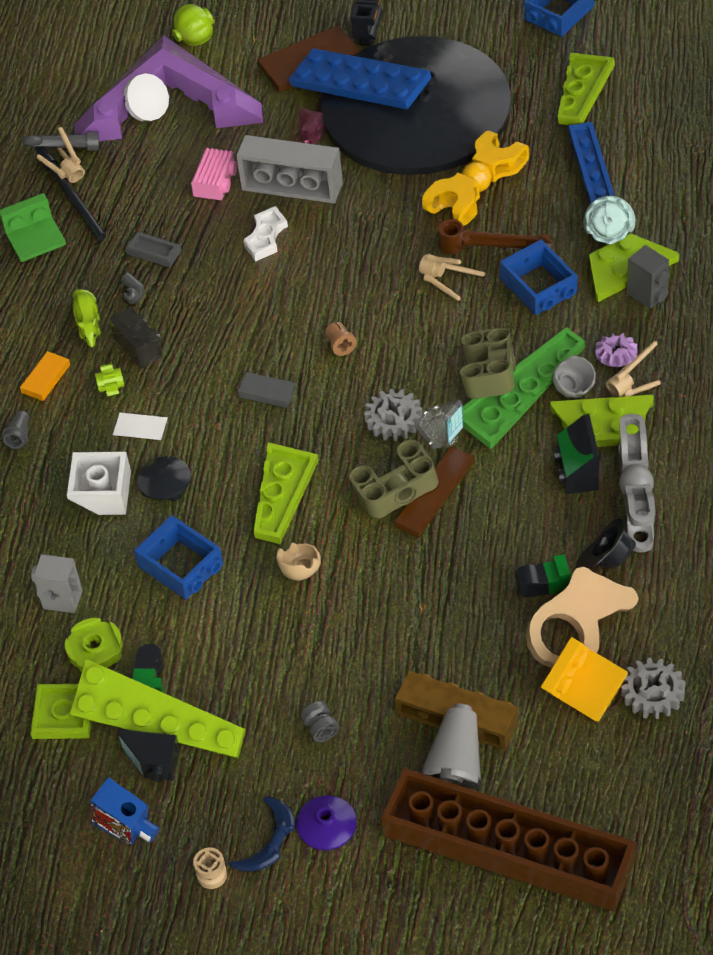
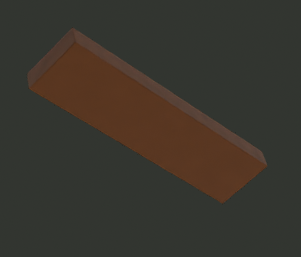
[395,446,475,538]

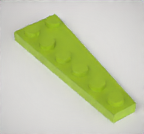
[70,659,246,758]

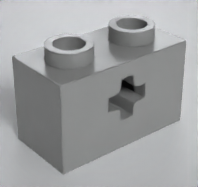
[31,554,83,613]

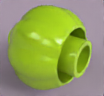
[171,4,214,46]

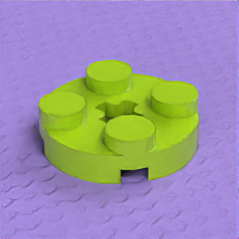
[65,618,123,672]

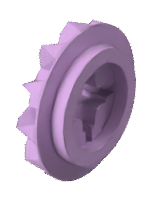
[595,333,637,367]

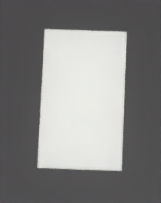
[113,413,168,440]

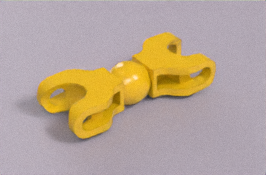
[422,130,529,226]

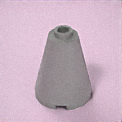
[421,704,481,790]

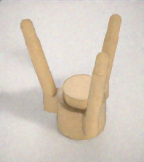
[36,127,85,183]
[419,254,485,301]
[605,341,661,397]

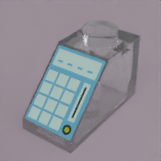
[414,400,464,449]

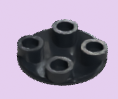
[137,456,191,501]

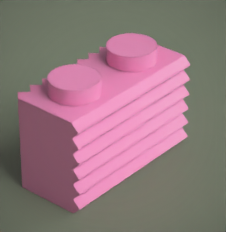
[191,147,237,200]

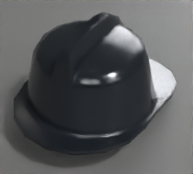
[576,519,636,570]

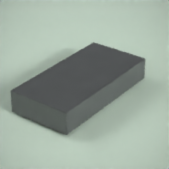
[126,232,182,268]
[238,372,296,408]

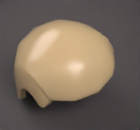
[276,542,321,581]

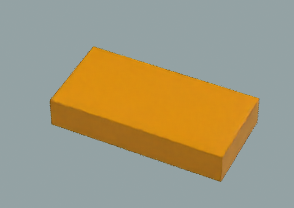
[20,351,70,401]

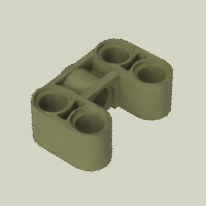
[460,328,516,399]
[349,440,439,518]

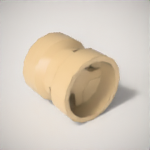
[193,848,227,889]

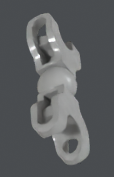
[618,414,655,553]

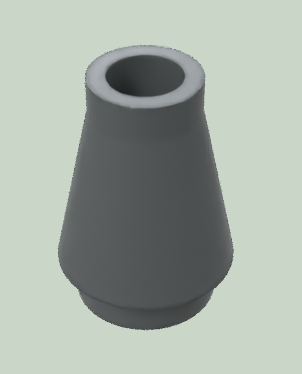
[2,411,30,449]

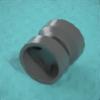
[300,701,340,743]

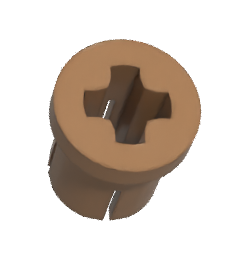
[325,322,357,356]

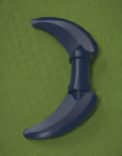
[230,797,295,872]

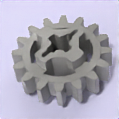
[364,389,423,441]
[621,658,685,719]

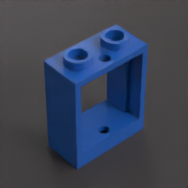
[524,0,594,37]
[500,239,577,316]
[134,515,223,600]

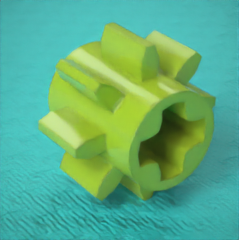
[95,363,125,397]

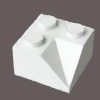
[67,452,131,515]

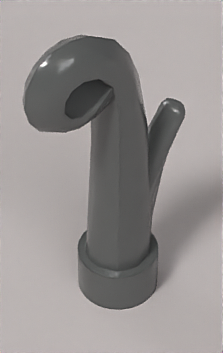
[21,132,99,151]

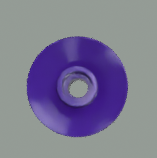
[296,795,357,850]

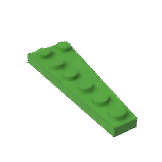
[462,327,585,449]

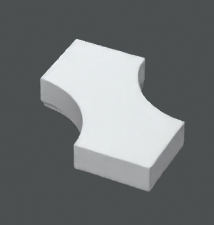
[243,206,288,262]

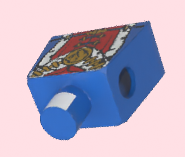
[91,777,160,844]

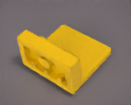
[541,637,628,722]

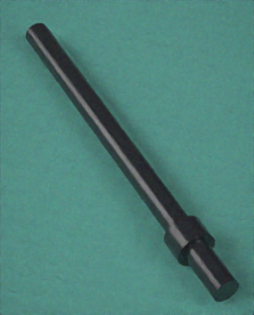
[35,147,106,241]

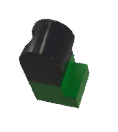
[514,554,571,598]
[133,644,165,693]

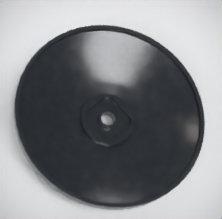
[321,36,511,175]

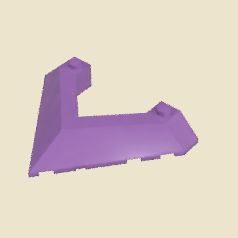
[74,35,263,141]

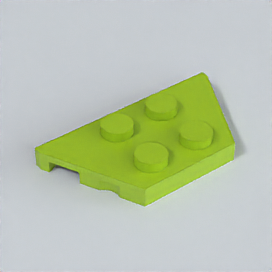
[589,233,679,302]
[550,395,654,447]

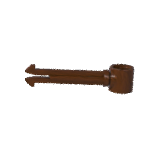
[438,219,552,255]

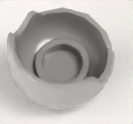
[552,356,596,398]

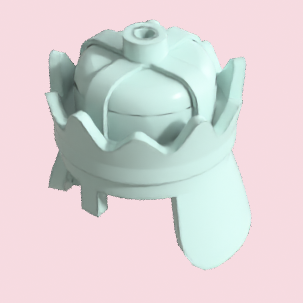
[583,196,636,244]

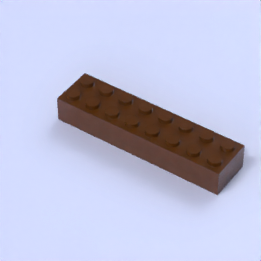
[381,768,636,912]

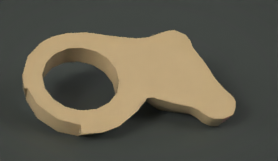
[526,567,639,668]

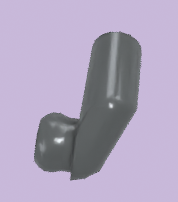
[121,273,144,304]

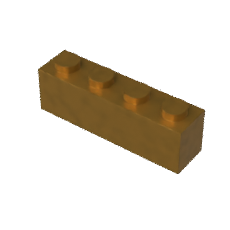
[395,671,518,751]

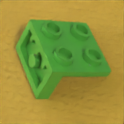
[0,193,66,262]

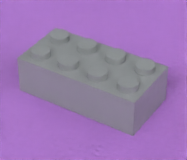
[237,135,343,204]

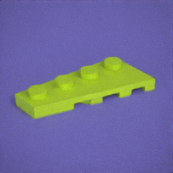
[558,53,615,125]
[254,442,319,544]

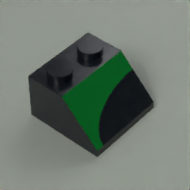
[552,414,599,494]

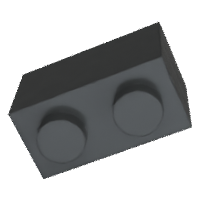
[627,245,669,309]

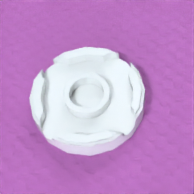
[124,73,169,121]

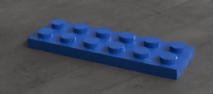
[289,48,432,110]

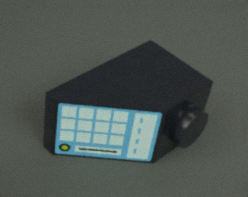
[118,729,180,782]

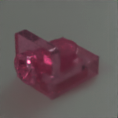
[299,108,325,145]

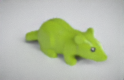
[72,289,101,348]

